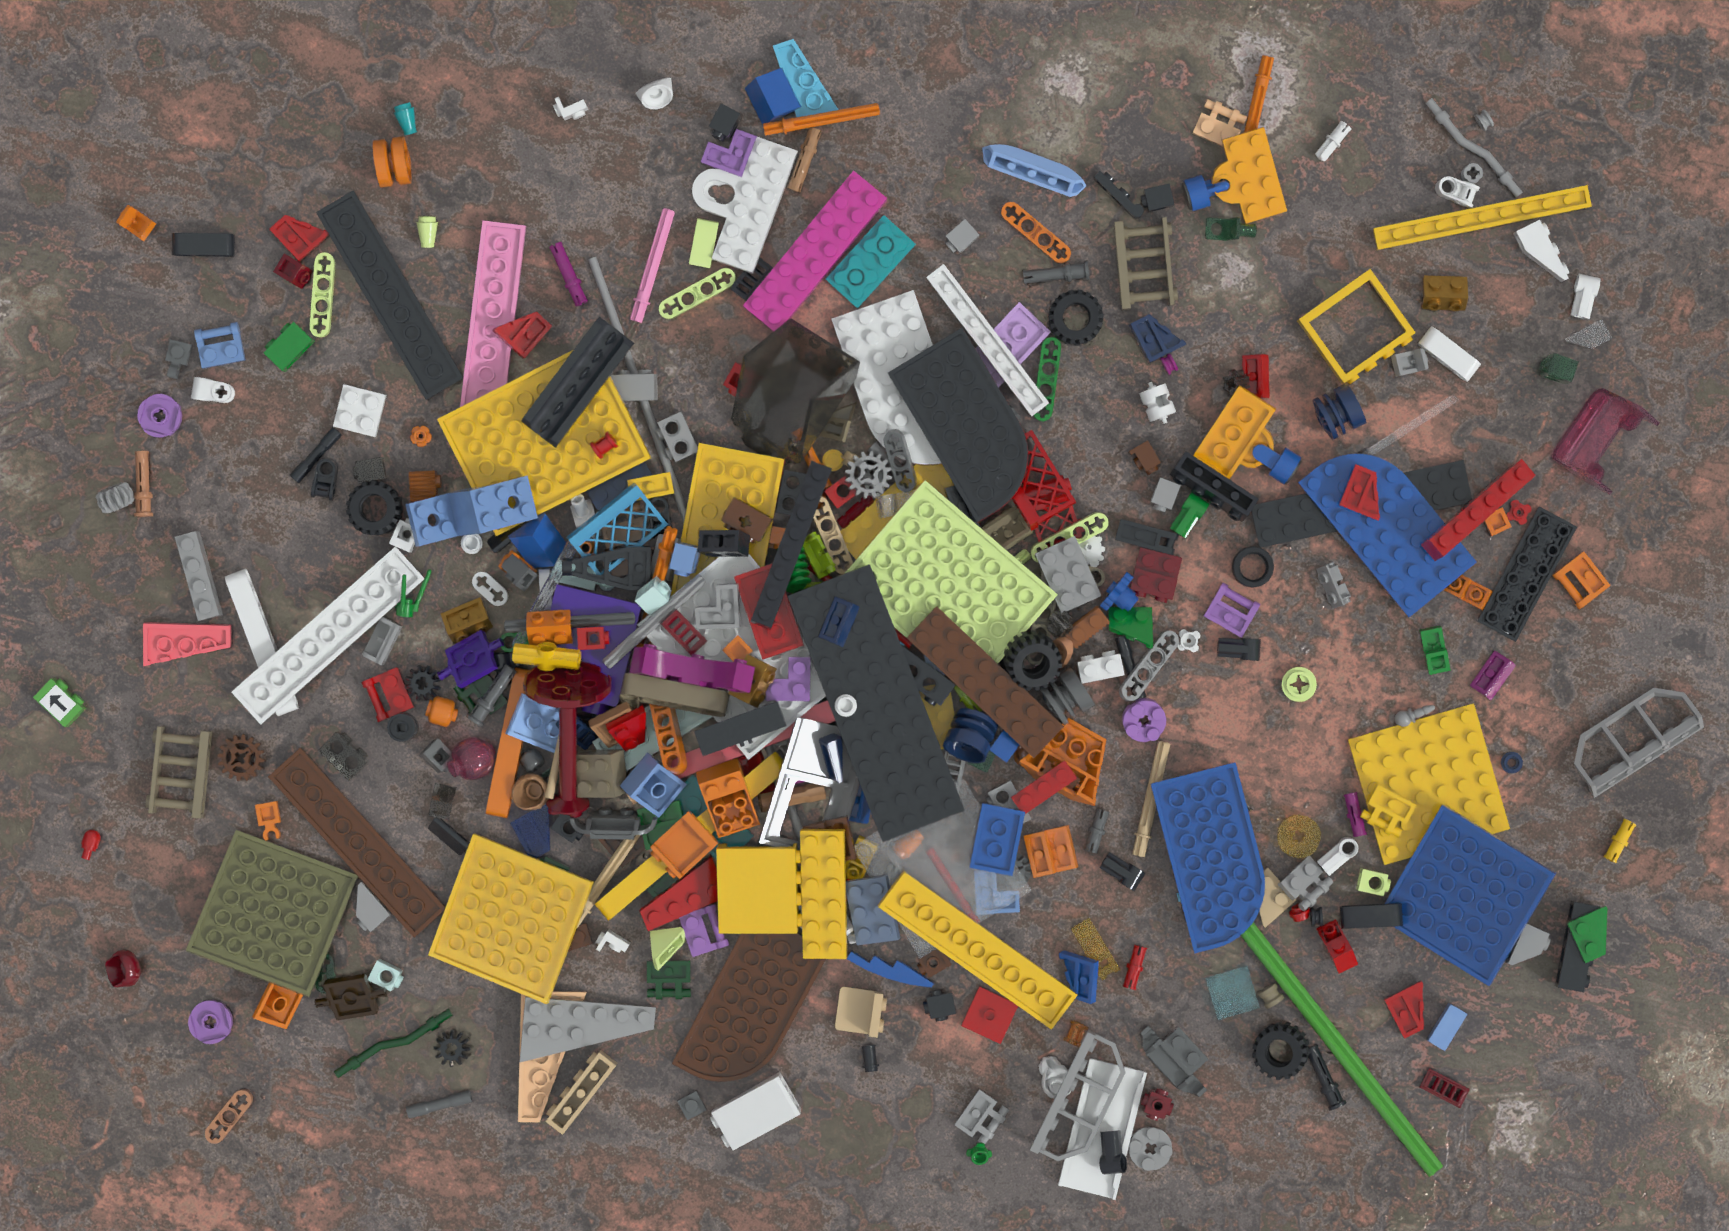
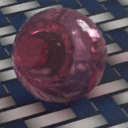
[447,737,495,780]

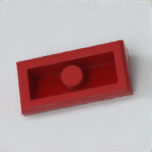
[1242,354,1270,398]

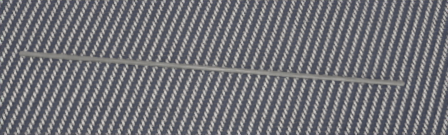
[588,257,803,841]

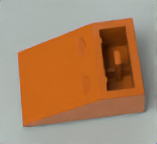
[696,758,760,838]

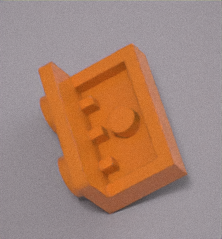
[526,610,573,645]

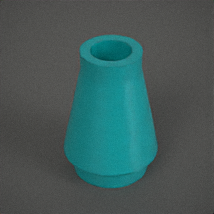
[394,102,417,136]

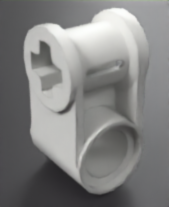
[1435,176,1480,208]
[191,377,235,403]

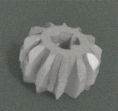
[96,482,134,513]

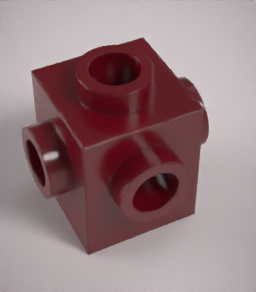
[1141,1088,1174,1121]

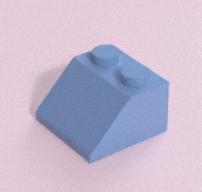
[620,752,687,818]

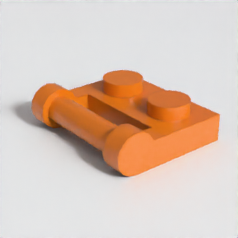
[1552,551,1611,609]

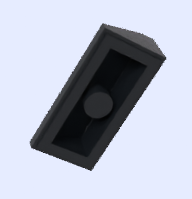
[487,522,527,553]
[428,816,470,855]

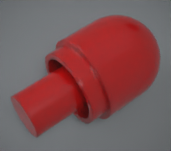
[81,829,101,860]

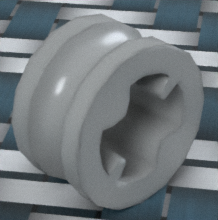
[1474,109,1494,132]

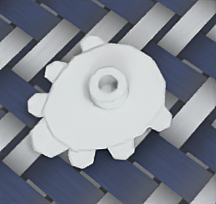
[1079,536,1105,567]

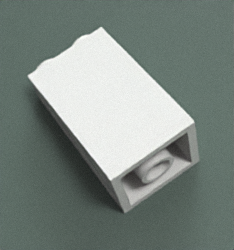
[710,1071,801,1150]

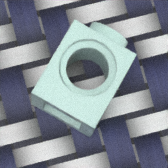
[635,576,671,616]
[368,959,404,991]

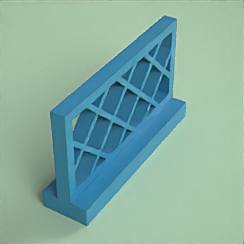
[566,483,668,575]

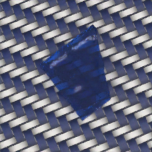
[510,804,551,858]

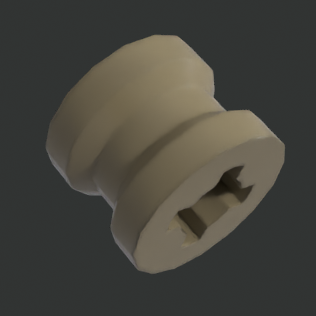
[1257,983,1284,1009]

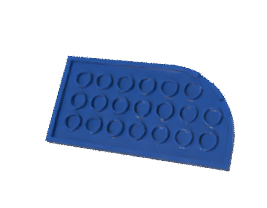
[1298,454,1477,618]
[1151,762,1265,954]

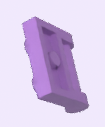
[1204,582,1260,638]
[679,903,729,957]

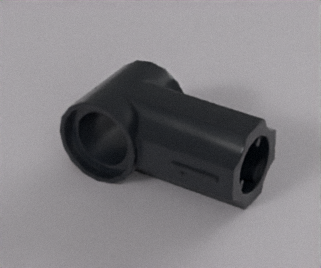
[1217,638,1261,661]
[1099,852,1146,891]
[1099,1130,1127,1175]

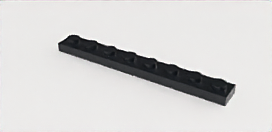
[750,461,832,630]

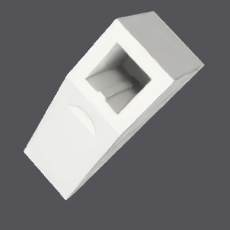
[1513,220,1569,282]

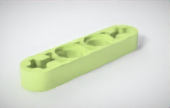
[310,252,335,338]
[659,268,736,319]
[1030,512,1108,563]

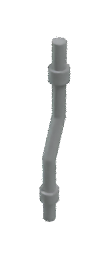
[1425,98,1523,198]

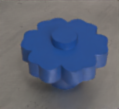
[1099,572,1139,611]

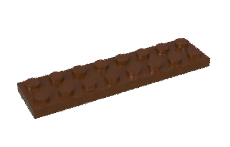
[907,606,1064,758]

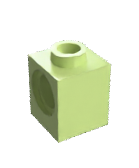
[1356,868,1391,896]

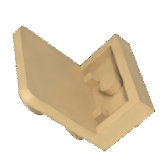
[835,987,887,1038]

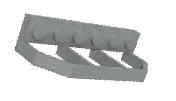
[1574,688,1704,798]
[1030,1029,1126,1161]

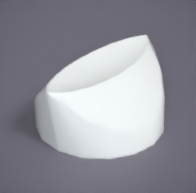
[635,78,673,109]

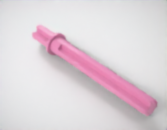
[630,208,675,323]

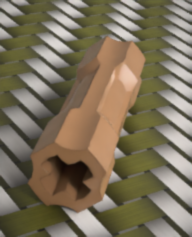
[758,783,826,813]

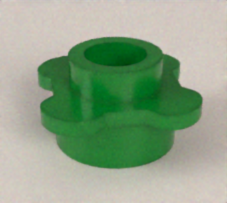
[966,1142,992,1165]

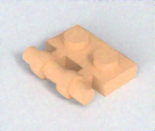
[1192,99,1247,147]

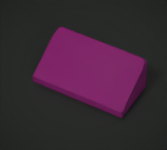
[1470,650,1516,700]

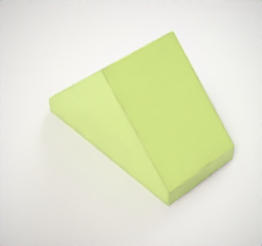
[650,927,686,970]

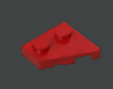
[269,215,329,262]
[1339,464,1380,521]
[605,705,646,752]

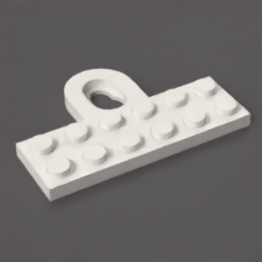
[692,137,798,274]

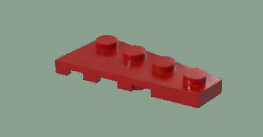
[639,856,718,931]

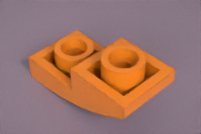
[1444,575,1493,611]

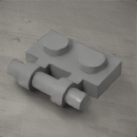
[1278,855,1333,911]
[954,1089,1009,1144]

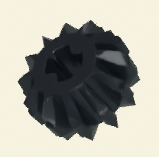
[405,665,442,701]
[433,1029,471,1067]

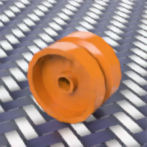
[373,136,412,188]

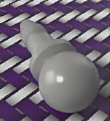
[1394,705,1435,727]

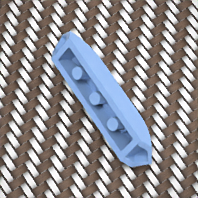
[982,144,1086,197]

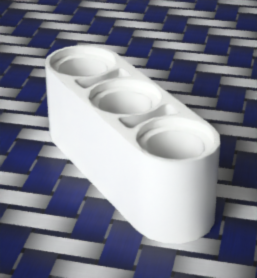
[1418,326,1481,382]

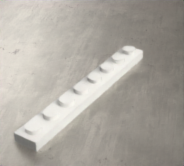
[926,264,1049,417]

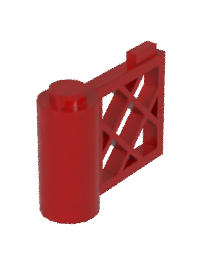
[1025,475,1085,550]

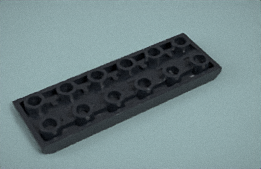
[521,317,635,448]
[1477,506,1577,642]

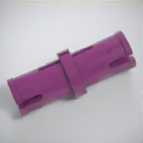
[1344,792,1367,837]

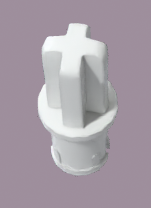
[1315,121,1351,162]

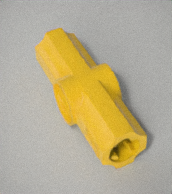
[512,642,581,671]

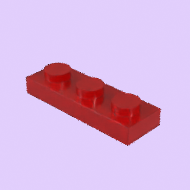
[1011,760,1077,814]

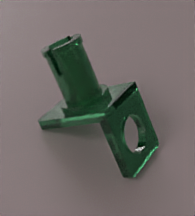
[1205,217,1257,241]

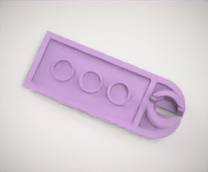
[975,302,1051,387]

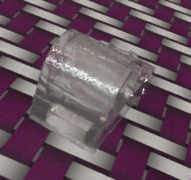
[875,490,916,519]

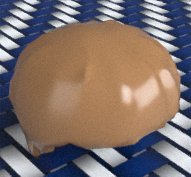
[511,773,548,810]

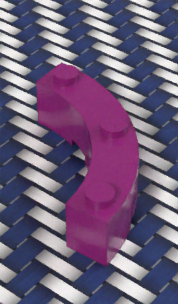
[630,644,755,693]

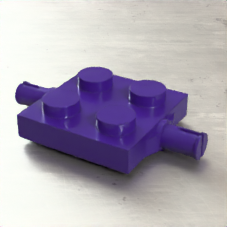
[437,630,504,689]

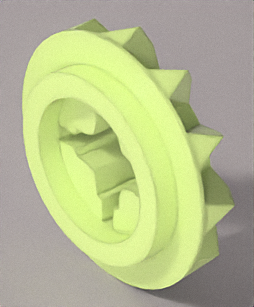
[1281,667,1317,702]

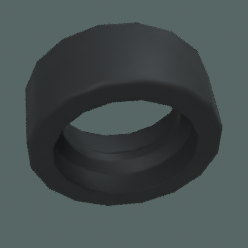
[1232,546,1274,588]

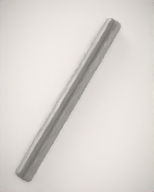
[603,574,706,668]

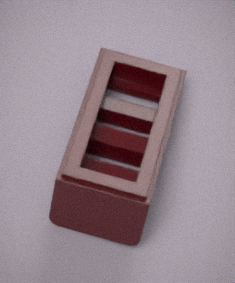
[661,609,707,656]
[1419,1068,1470,1108]

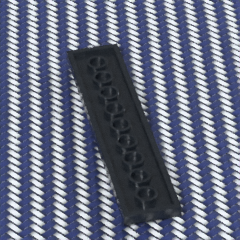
[316,190,464,400]
[1251,460,1472,548]

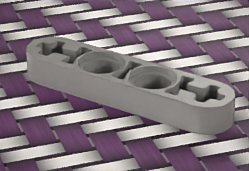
[1119,631,1179,701]

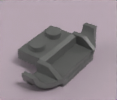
[570,807,658,840]
[1140,1026,1208,1097]

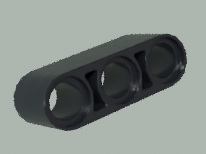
[172,233,235,257]
[1340,903,1403,929]

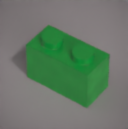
[264,322,315,372]

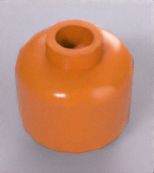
[425,696,459,727]

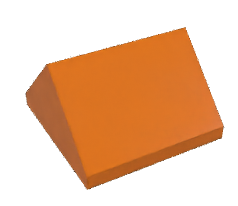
[252,983,303,1029]

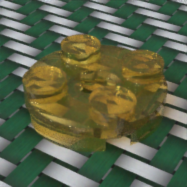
[1277,814,1321,858]

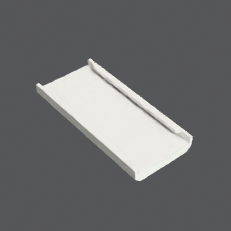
[1058,1058,1147,1200]

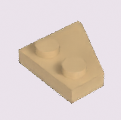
[1259,867,1296,928]

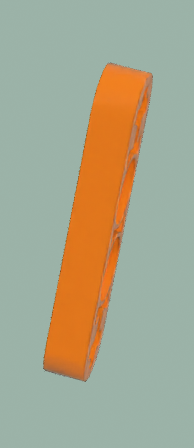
[1001,202,1071,264]

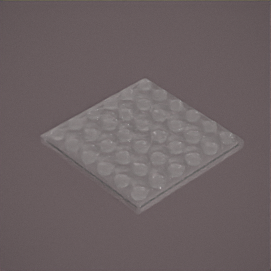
[854,779,1032,958]

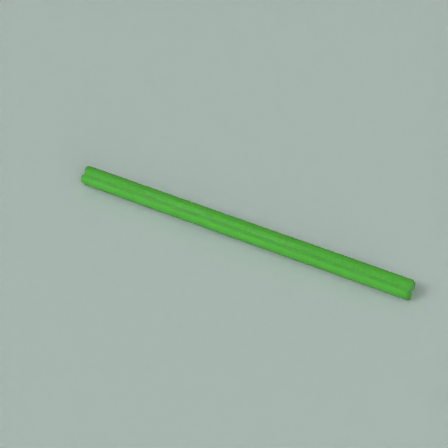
[1241,922,1443,1177]

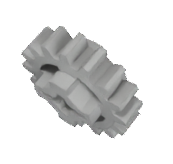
[844,451,892,499]

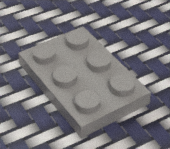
[1035,536,1101,614]

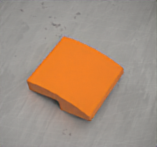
[1023,825,1078,878]

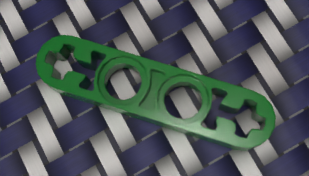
[1033,337,1061,422]

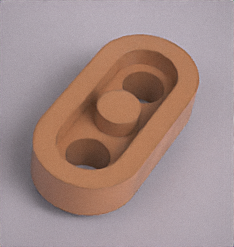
[1053,636,1073,671]

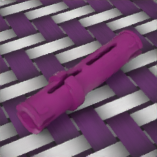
[549,242,588,307]

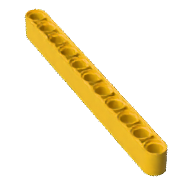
[594,751,783,921]

